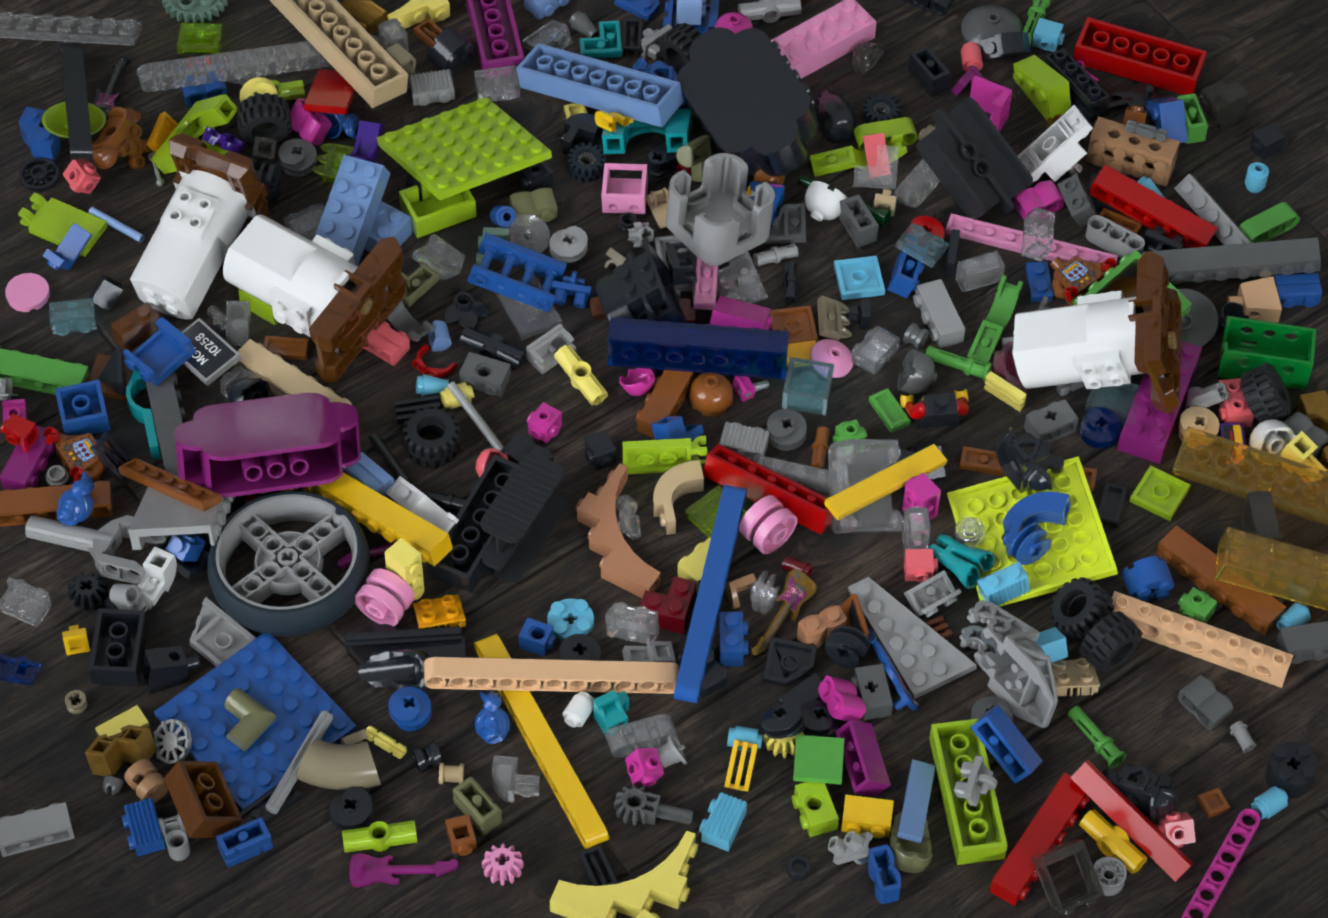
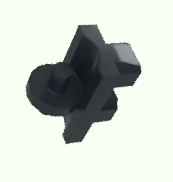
[1144,226,1184,251]

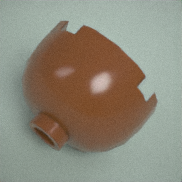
[689,372,733,417]

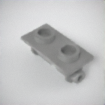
[0,378,18,400]

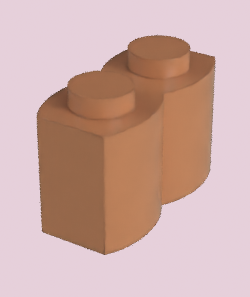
[797,606,847,648]

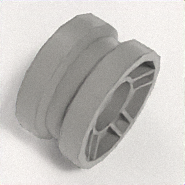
[1090,857,1127,896]

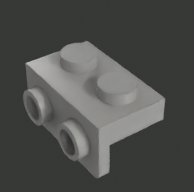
[904,570,962,617]

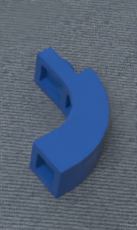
[1003,492,1071,556]

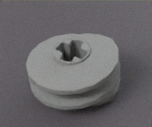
[549,226,588,263]

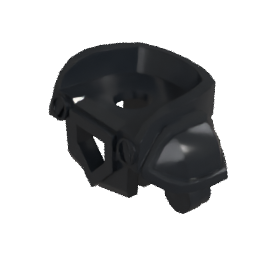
[995,427,1064,494]
[1102,764,1179,823]

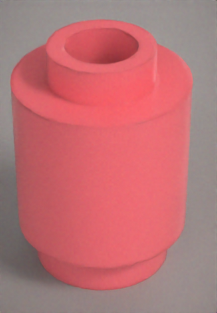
[960,42,983,72]

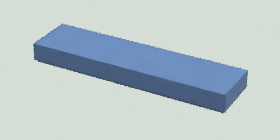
[897,759,935,843]

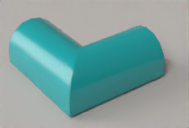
[580,20,623,59]

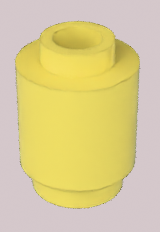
[440,382,474,409]

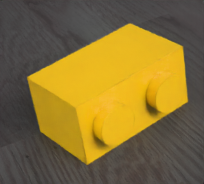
[841,795,894,838]

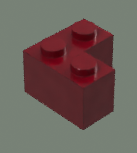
[639,577,696,635]

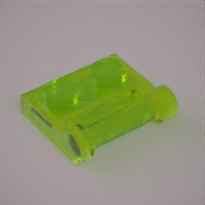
[177,23,223,55]

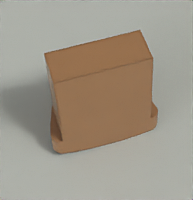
[724,573,757,609]

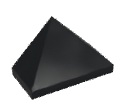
[98,346,125,395]

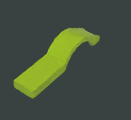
[810,133,907,177]

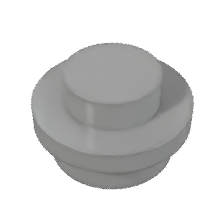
[46,465,69,486]

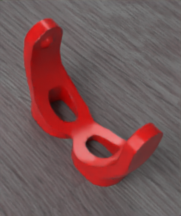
[412,344,457,379]

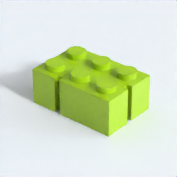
[399,184,476,238]

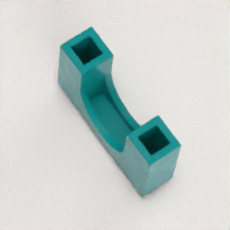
[602,109,693,154]

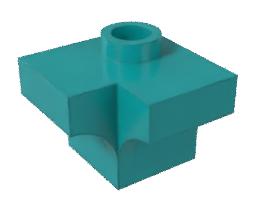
[593,690,629,739]

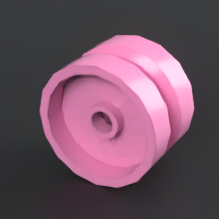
[739,495,798,554]
[355,568,415,626]

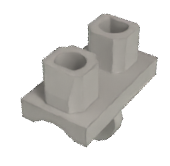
[641,24,673,61]
[954,756,997,806]
[828,831,873,865]

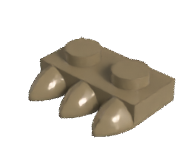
[817,296,852,341]

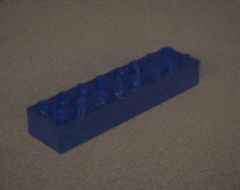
[608,317,789,380]

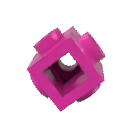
[527,402,562,443]
[625,748,664,787]

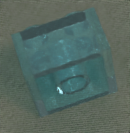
[782,357,834,415]

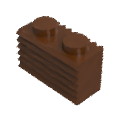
[111,302,160,351]

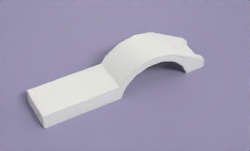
[386,476,459,533]

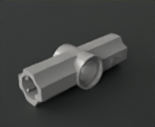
[737,0,802,23]

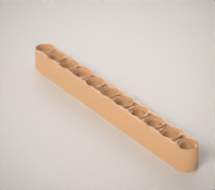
[424,657,680,694]

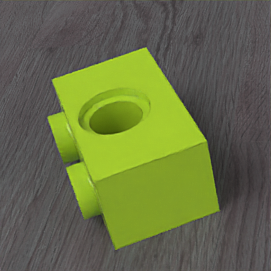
[792,782,839,837]

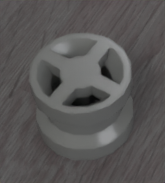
[903,323,929,350]

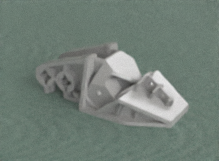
[960,600,1058,728]

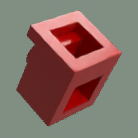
[0,413,39,453]

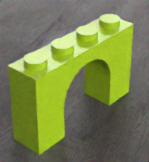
[151,94,237,174]

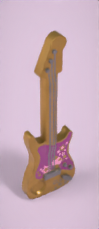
[749,569,817,656]

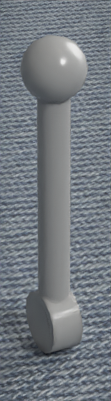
[148,152,164,187]

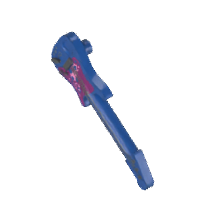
[868,628,919,711]

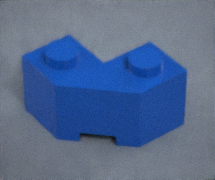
[19,106,62,162]

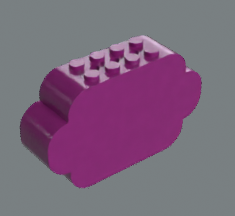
[174,393,361,497]

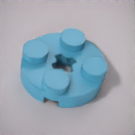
[547,599,594,641]

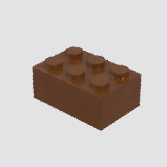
[164,761,243,838]

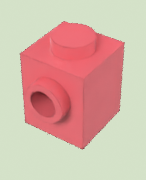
[904,549,938,582]

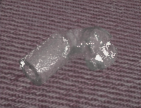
[207,305,227,331]

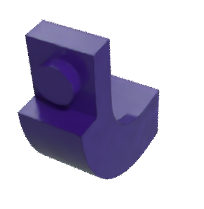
[346,120,385,163]

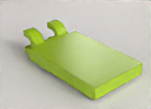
[18,192,108,257]
[622,436,707,474]

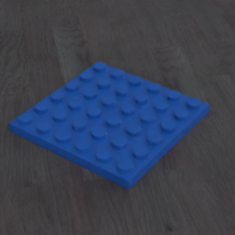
[154,633,357,811]

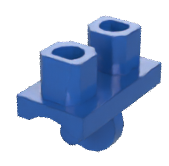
[551,271,593,309]

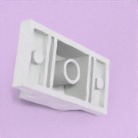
[1017,105,1093,186]

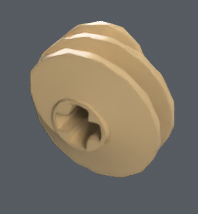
[1178,406,1220,448]

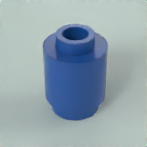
[490,205,516,228]

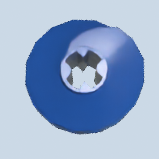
[1010,523,1052,565]
[388,687,432,732]

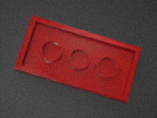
[304,69,356,115]

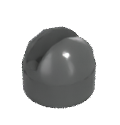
[103,776,124,795]

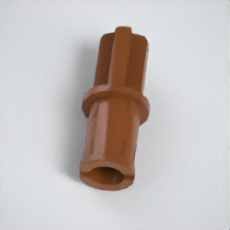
[811,427,831,469]

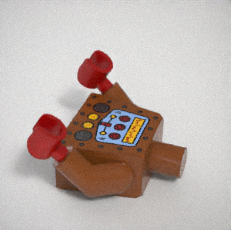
[1050,256,1118,306]
[43,427,112,482]

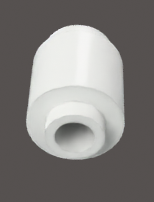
[562,691,594,728]

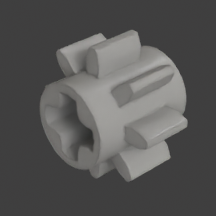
[628,222,655,248]

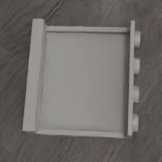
[128,487,235,550]

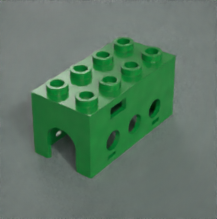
[1217,316,1316,390]

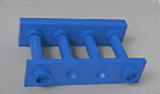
[467,232,567,313]

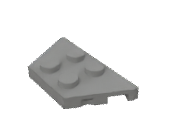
[189,597,256,667]

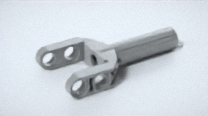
[25,515,169,584]

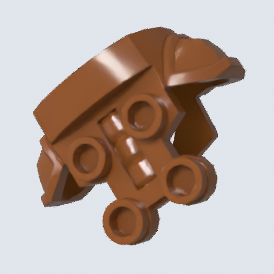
[92,107,152,169]

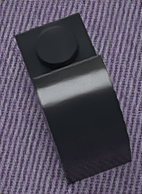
[980,31,1031,61]
[561,113,603,155]

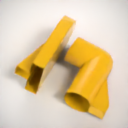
[595,110,634,132]

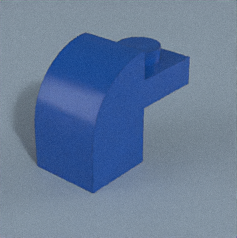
[651,416,704,442]

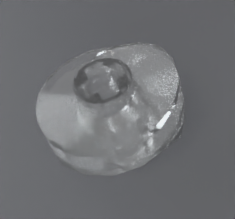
[750,570,781,615]

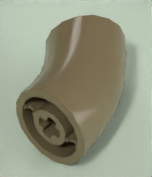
[297,738,381,790]

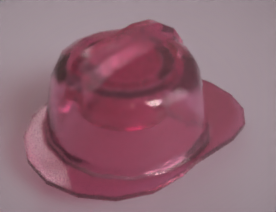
[993,341,1027,393]

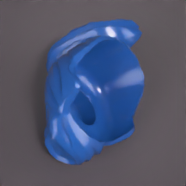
[323,113,360,139]
[56,472,95,526]
[475,691,510,744]

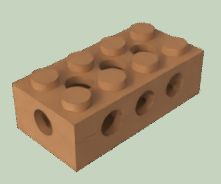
[1086,117,1180,187]

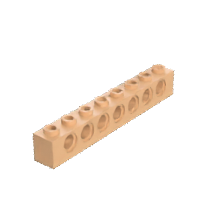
[1112,591,1293,688]

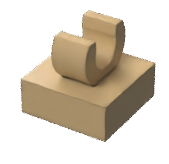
[874,189,897,217]

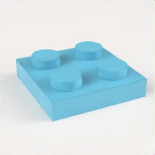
[834,256,885,300]

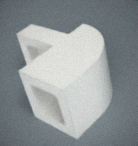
[138,547,177,605]

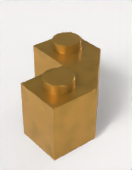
[85,725,157,777]

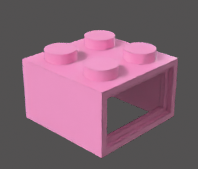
[601,163,648,214]

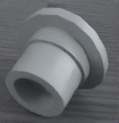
[657,734,687,768]

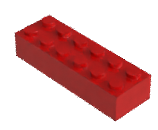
[1073,17,1207,95]

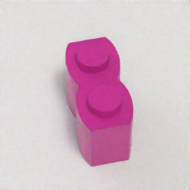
[290,98,332,145]
[1013,180,1064,223]
[818,675,866,721]

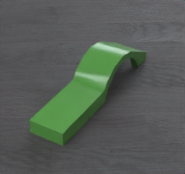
[967,275,1023,364]

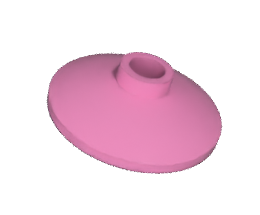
[811,339,853,378]

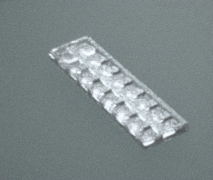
[0,12,142,46]

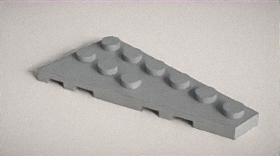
[848,577,977,699]

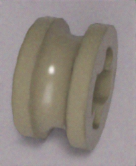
[65,690,88,714]

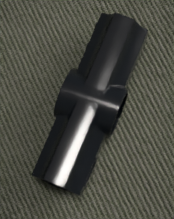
[459,326,527,370]

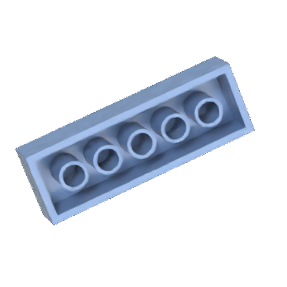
[314,155,390,266]

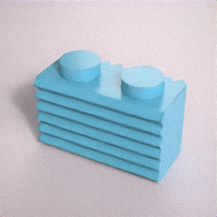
[977,562,1030,606]
[699,792,747,851]

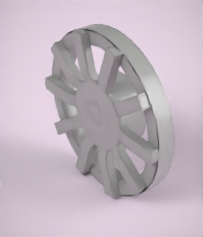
[154,719,192,764]

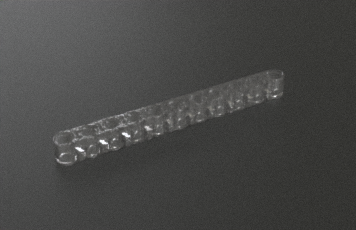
[136,41,332,92]

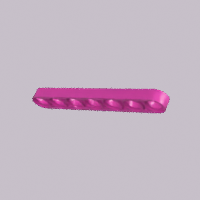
[1181,808,1261,918]

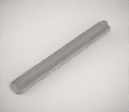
[266,710,333,814]

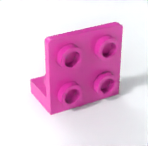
[970,75,1012,132]

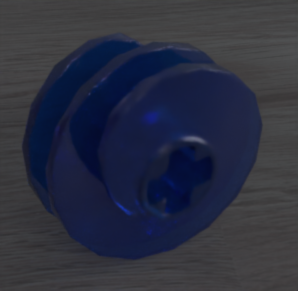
[1079,407,1121,449]

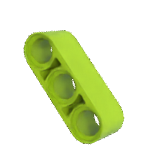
[854,117,918,151]

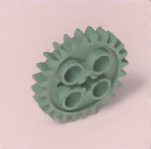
[162,0,228,25]

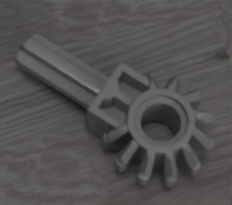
[613,784,693,827]

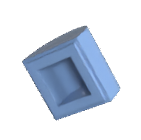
[427,320,452,352]

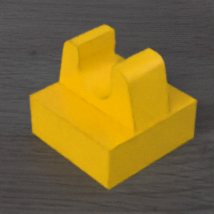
[62,625,90,656]

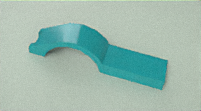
[126,370,161,460]

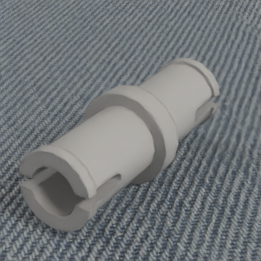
[753,243,798,267]

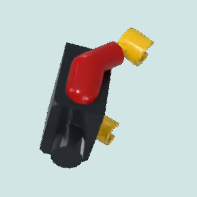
[900,389,969,429]

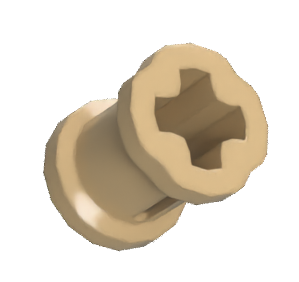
[439,763,464,784]

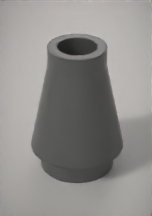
[569,11,599,38]

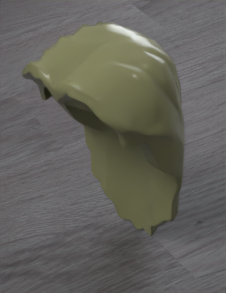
[890,811,933,874]

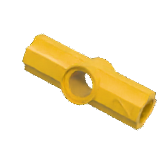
[1079,809,1147,874]

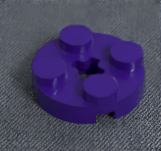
[202,126,246,154]

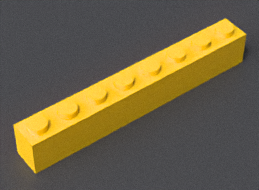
[301,473,453,567]

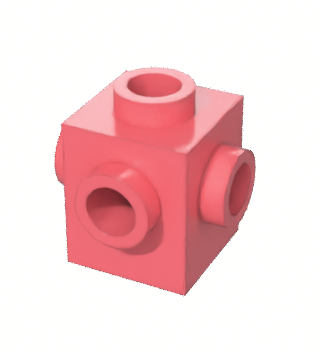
[63,160,101,194]
[1156,811,1195,848]

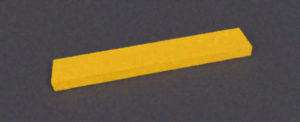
[824,444,947,521]

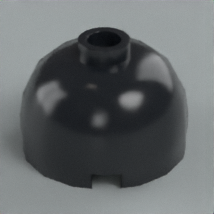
[228,376,271,403]

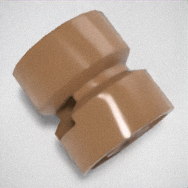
[124,759,168,803]

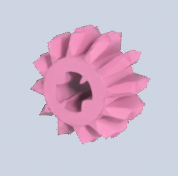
[482,843,524,886]

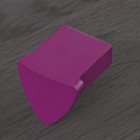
[951,66,984,96]

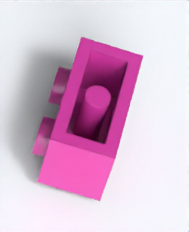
[902,473,941,527]

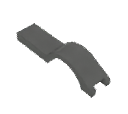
[387,300,434,342]

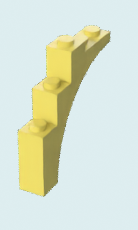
[387,0,450,34]
[550,831,698,918]

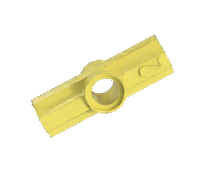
[554,345,608,406]

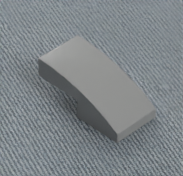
[622,641,676,663]

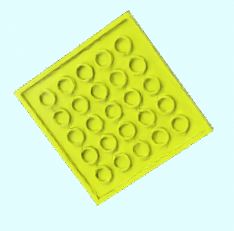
[947,456,1118,607]

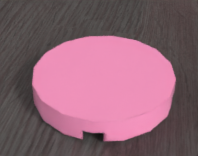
[5,273,50,312]

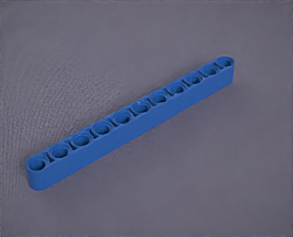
[674,484,747,703]

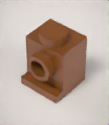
[445,814,476,856]

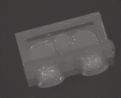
[412,234,465,281]

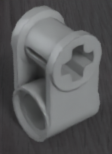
[109,584,153,612]
[158,813,190,861]

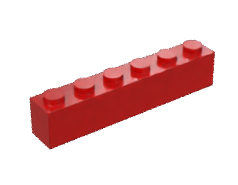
[1089,165,1218,248]
[703,444,833,534]
[990,773,1090,906]

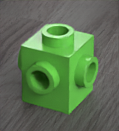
[833,419,867,458]
[1178,587,1217,624]

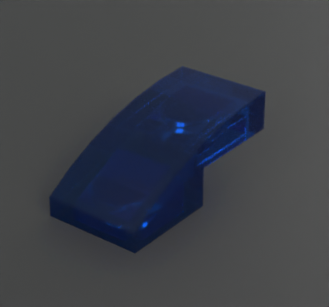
[0,654,41,685]

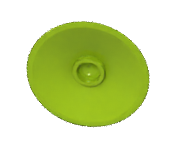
[42,102,106,138]

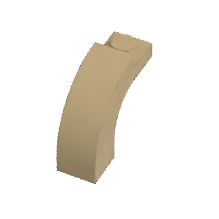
[653,460,704,535]

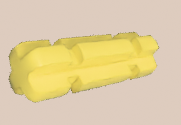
[365,726,407,759]

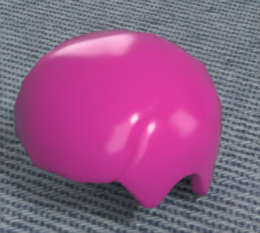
[620,366,656,397]

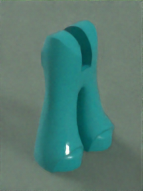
[928,534,996,589]

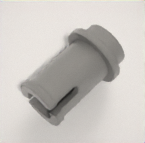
[1230,721,1257,753]

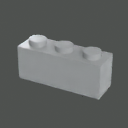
[913,279,965,349]
[0,802,75,857]

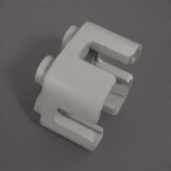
[666,153,775,266]

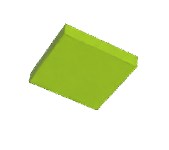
[1129,465,1191,521]

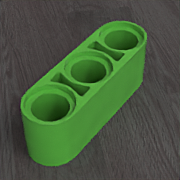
[1239,202,1300,243]

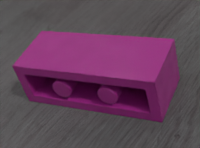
[0,426,56,490]
[836,720,891,797]

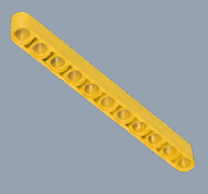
[474,634,609,849]

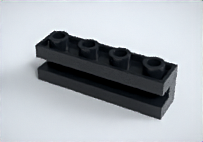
[1045,48,1110,122]

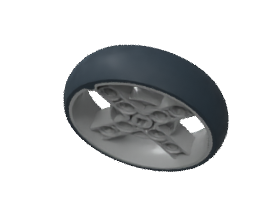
[207,491,370,636]

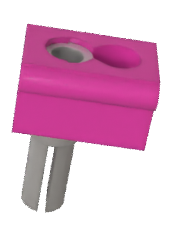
[732,373,769,402]

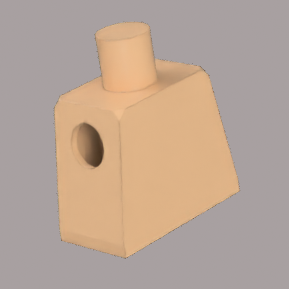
[1227,276,1282,323]

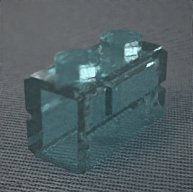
[49,298,97,335]

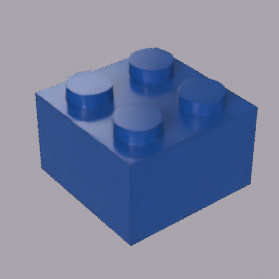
[55,380,110,435]

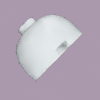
[805,181,847,221]
[1250,419,1296,466]

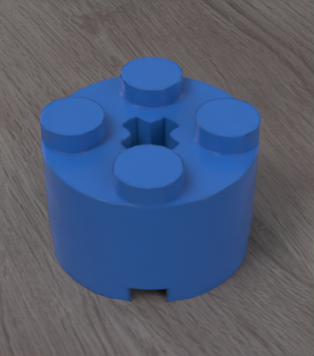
[1121,556,1175,603]

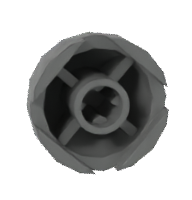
[897,349,937,395]

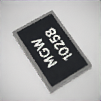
[182,318,242,386]

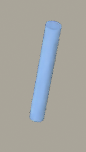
[88,207,145,243]

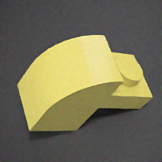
[1281,431,1328,487]

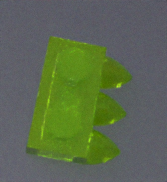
[313,143,354,183]

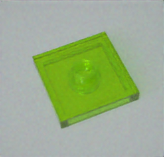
[685,485,747,538]

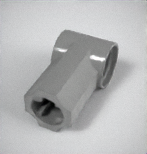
[1185,382,1229,410]

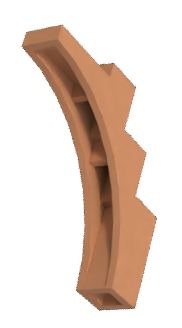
[576,463,661,598]

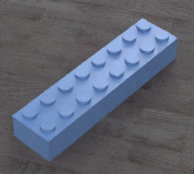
[516,43,683,128]

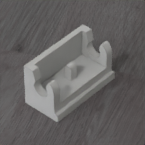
[526,324,576,375]

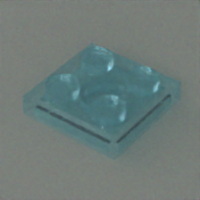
[895,223,949,268]

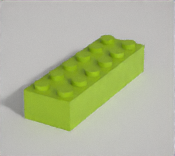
[929,719,1008,865]

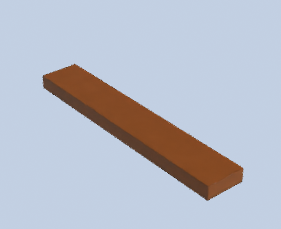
[959,446,1097,492]
[118,458,222,511]

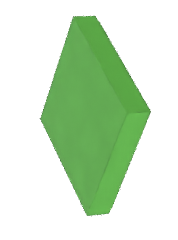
[793,735,844,784]

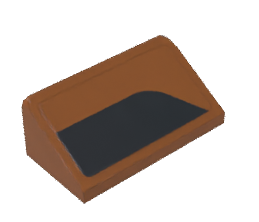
[840,593,869,638]

